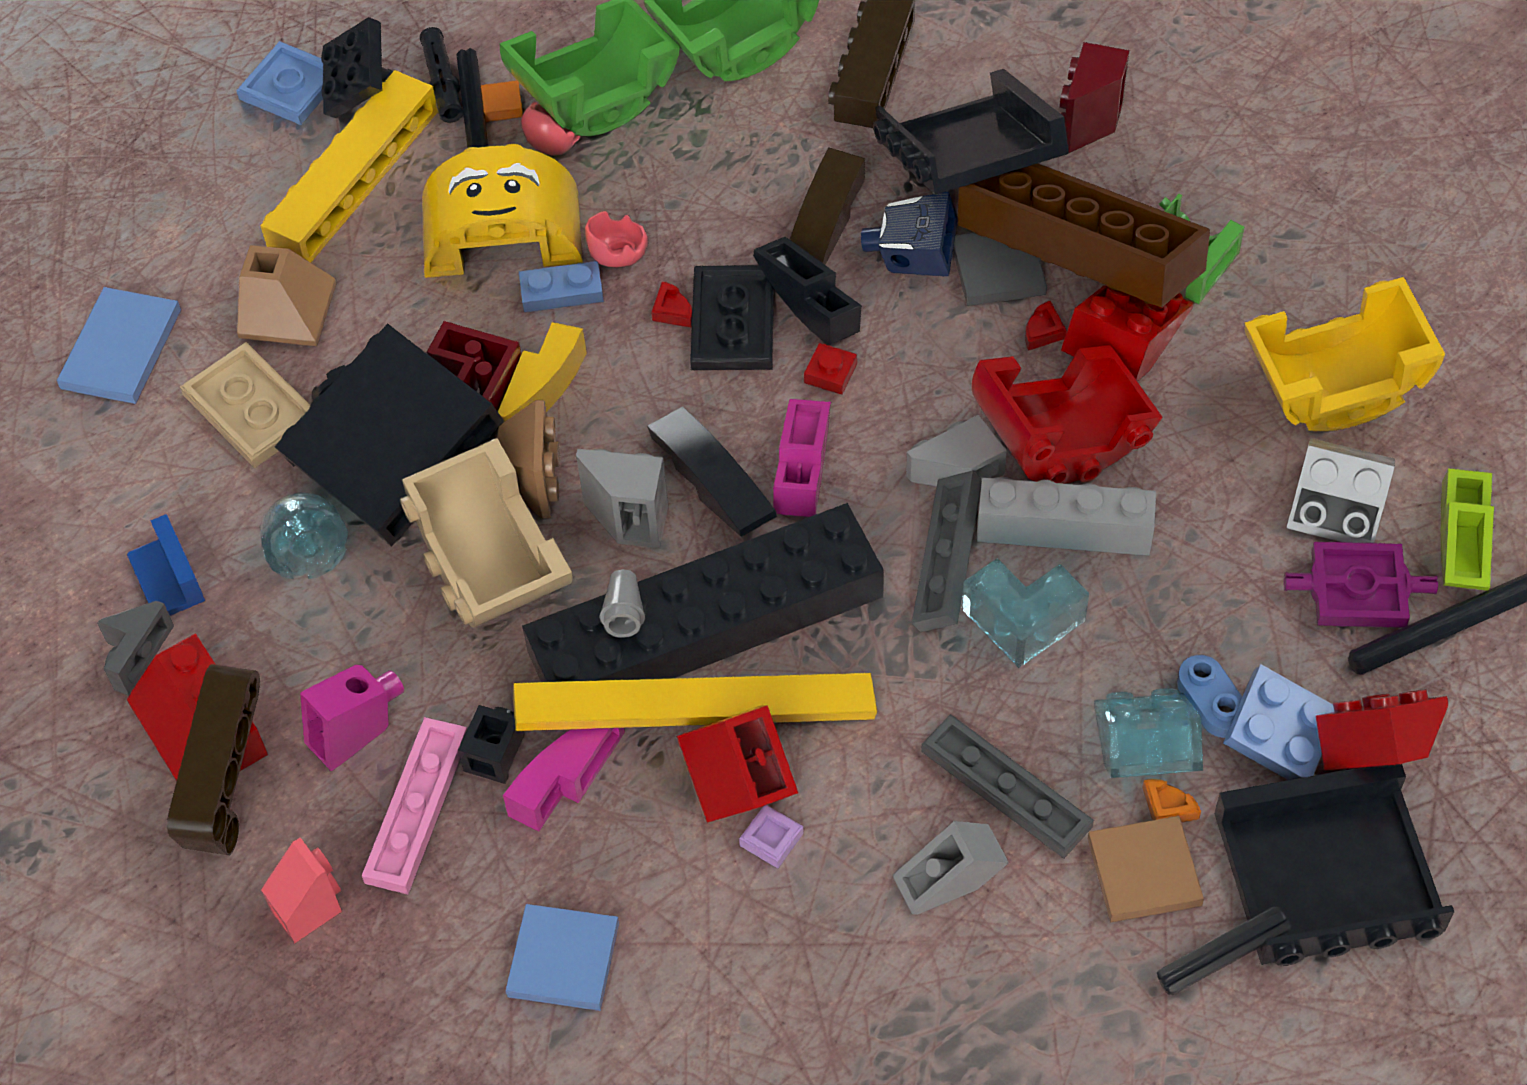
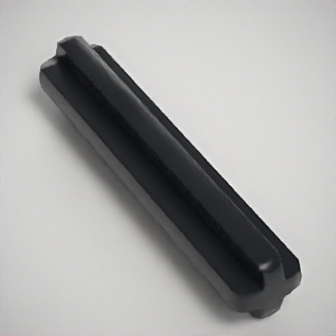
[1157,906,1291,995]

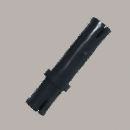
[419,27,463,123]

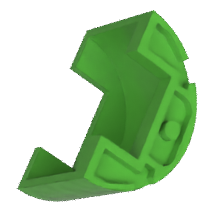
[500,0,680,136]
[644,0,819,81]

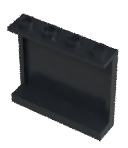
[873,69,1069,195]
[274,323,504,547]
[1214,764,1455,966]

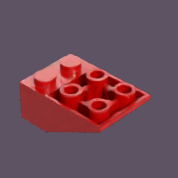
[1061,285,1194,382]

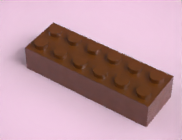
[958,163,1210,307]

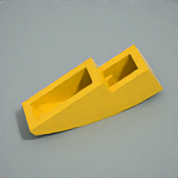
[498,322,587,424]

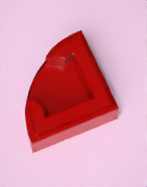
[651,281,692,328]
[1025,301,1067,351]

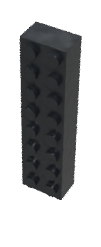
[522,503,884,682]

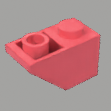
[261,837,342,944]

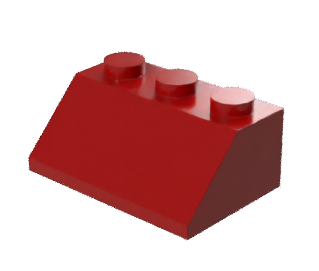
[126,633,268,782]

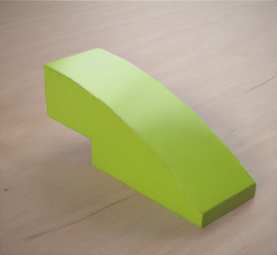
[1441,468,1494,591]

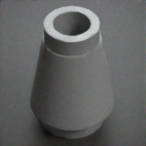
[600,569,645,637]

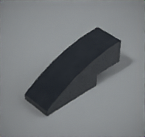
[753,237,862,346]

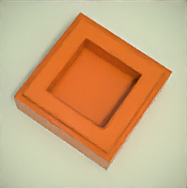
[481,80,523,122]

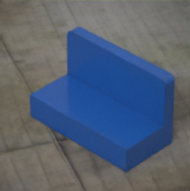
[127,514,205,616]

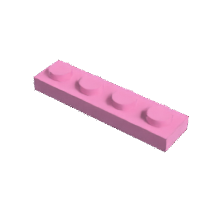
[362,717,467,894]

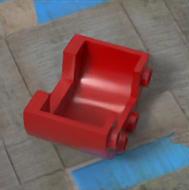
[972,345,1163,484]

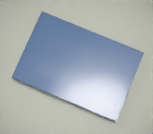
[57,287,181,404]

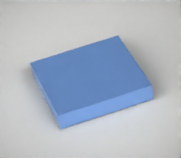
[236,41,323,125]
[506,904,619,1011]

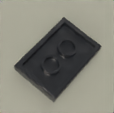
[690,265,774,370]

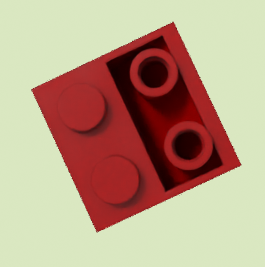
[1316,689,1449,770]
[676,705,798,823]

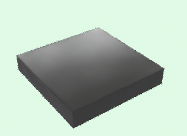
[953,233,1047,306]

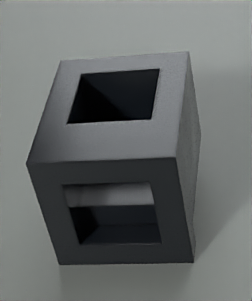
[458,705,525,784]

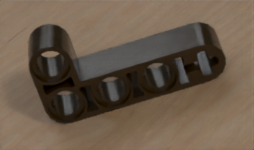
[167,664,260,856]

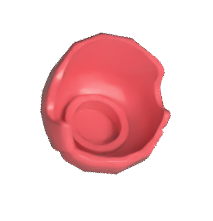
[521,101,581,156]
[585,211,648,268]

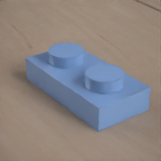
[519,261,604,312]

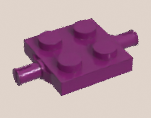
[1283,542,1438,628]

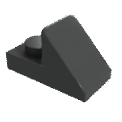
[97,601,174,696]

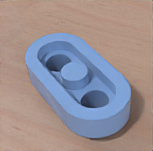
[1177,655,1242,738]

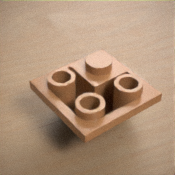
[237,245,337,346]
[498,400,560,519]

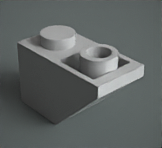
[906,415,1007,487]

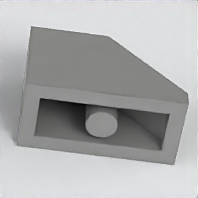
[892,821,1009,915]

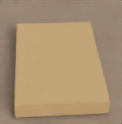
[180,342,310,468]

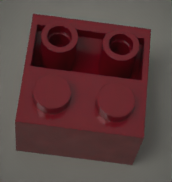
[1059,42,1130,153]

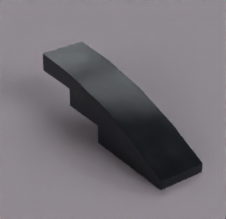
[647,407,777,537]

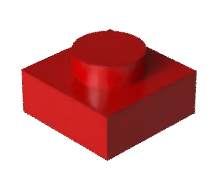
[804,343,857,395]

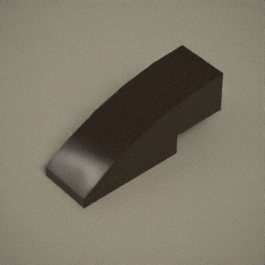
[789,147,865,265]

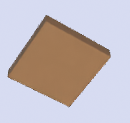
[1088,816,1204,923]

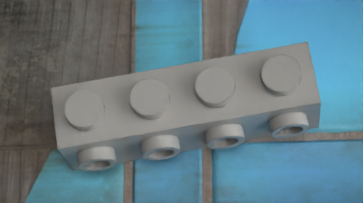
[977,477,1156,556]

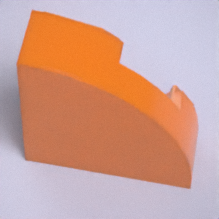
[1142,779,1201,822]

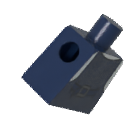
[861,191,958,277]

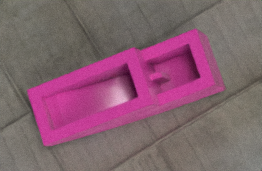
[773,399,831,517]
[503,728,625,832]

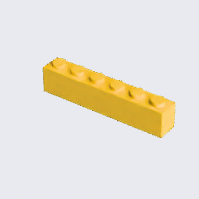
[260,70,438,263]

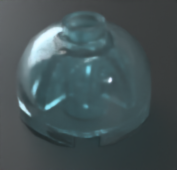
[259,492,348,579]

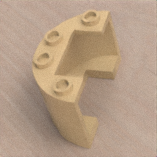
[400,438,572,628]

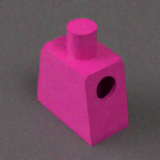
[300,665,404,771]

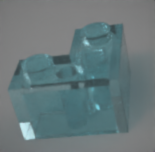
[962,558,1089,668]

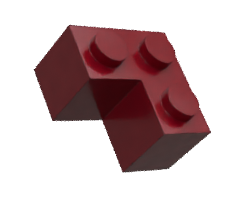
[427,321,522,411]

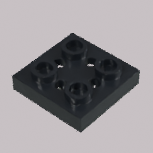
[321,17,393,118]

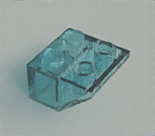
[1094,688,1203,778]

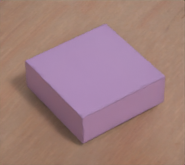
[739,805,804,868]

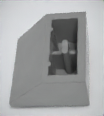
[1287,438,1395,543]
[576,449,669,548]

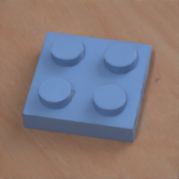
[1223,664,1334,780]

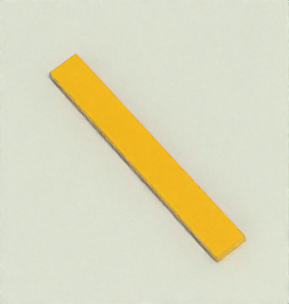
[513,673,877,731]

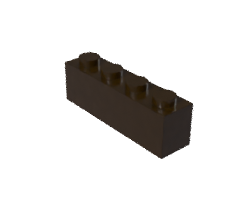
[828,0,915,128]

